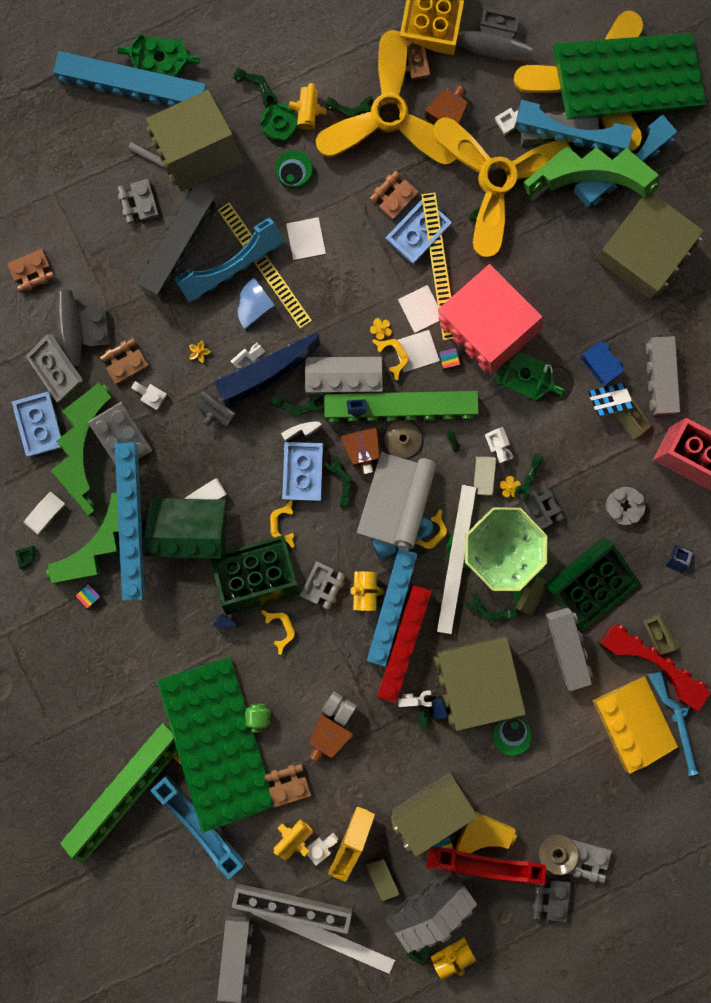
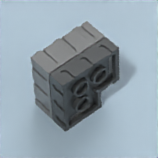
[385,873,477,953]

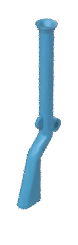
[647,671,699,776]

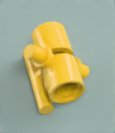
[289,83,327,130]
[351,572,385,611]
[274,819,314,861]
[430,937,476,981]

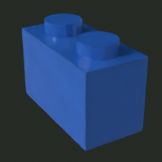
[580,340,624,387]

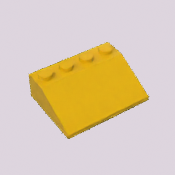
[400,0,464,55]
[592,676,678,774]

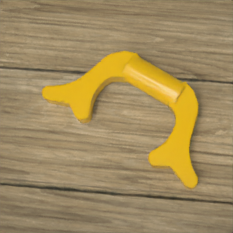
[373,339,408,381]
[270,500,294,548]
[415,510,447,549]
[261,610,295,655]

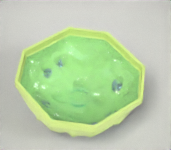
[465,508,547,591]

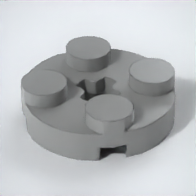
[606,487,645,525]

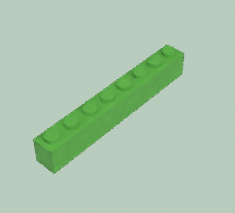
[324,391,478,423]
[60,723,177,863]

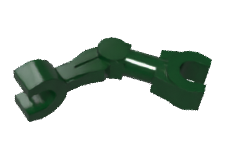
[233,67,277,107]
[325,96,373,118]
[271,395,324,417]
[514,453,543,501]
[324,455,351,508]
[465,594,517,621]

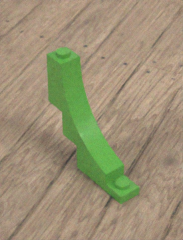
[524,146,659,198]
[50,383,111,516]
[46,492,120,584]

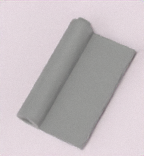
[356,452,437,551]

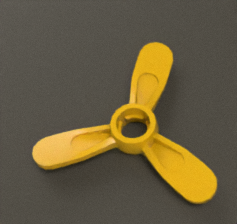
[514,11,643,152]
[316,30,456,165]
[432,118,572,257]

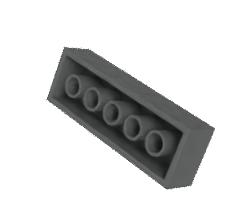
[137,185,219,303]

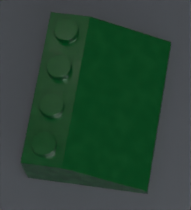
[144,498,226,559]
[211,535,300,615]
[544,537,641,633]

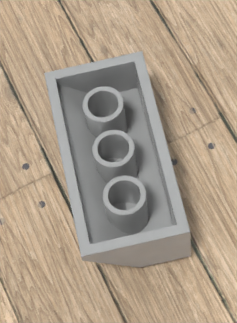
[305,357,382,396]

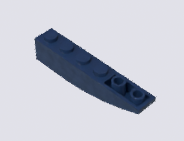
[214,333,320,408]

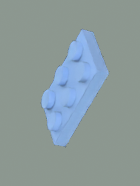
[386,200,452,264]
[12,391,62,457]
[282,442,323,501]

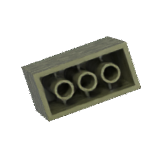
[146,90,244,192]
[595,193,704,300]
[433,636,526,731]
[391,772,478,857]

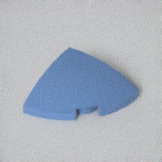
[238,277,275,330]

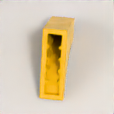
[328,807,375,882]
[455,811,517,854]

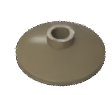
[384,420,422,458]
[539,835,578,875]

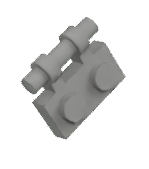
[118,179,159,224]
[300,561,346,610]
[568,840,612,883]

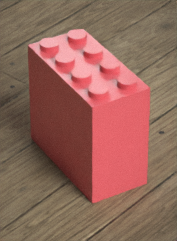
[438,264,543,375]
[653,418,711,491]

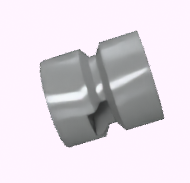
[321,691,357,727]

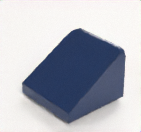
[666,545,693,573]
[213,614,238,628]
[428,697,448,719]

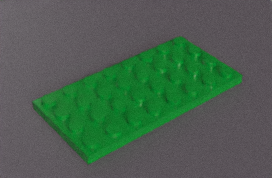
[552,33,707,120]
[156,657,274,833]

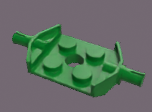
[117,33,200,77]
[496,351,564,401]

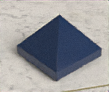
[347,399,367,417]

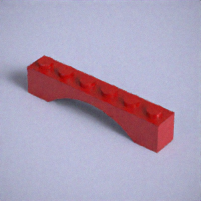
[377,585,432,703]
[598,624,711,711]
[427,846,546,886]

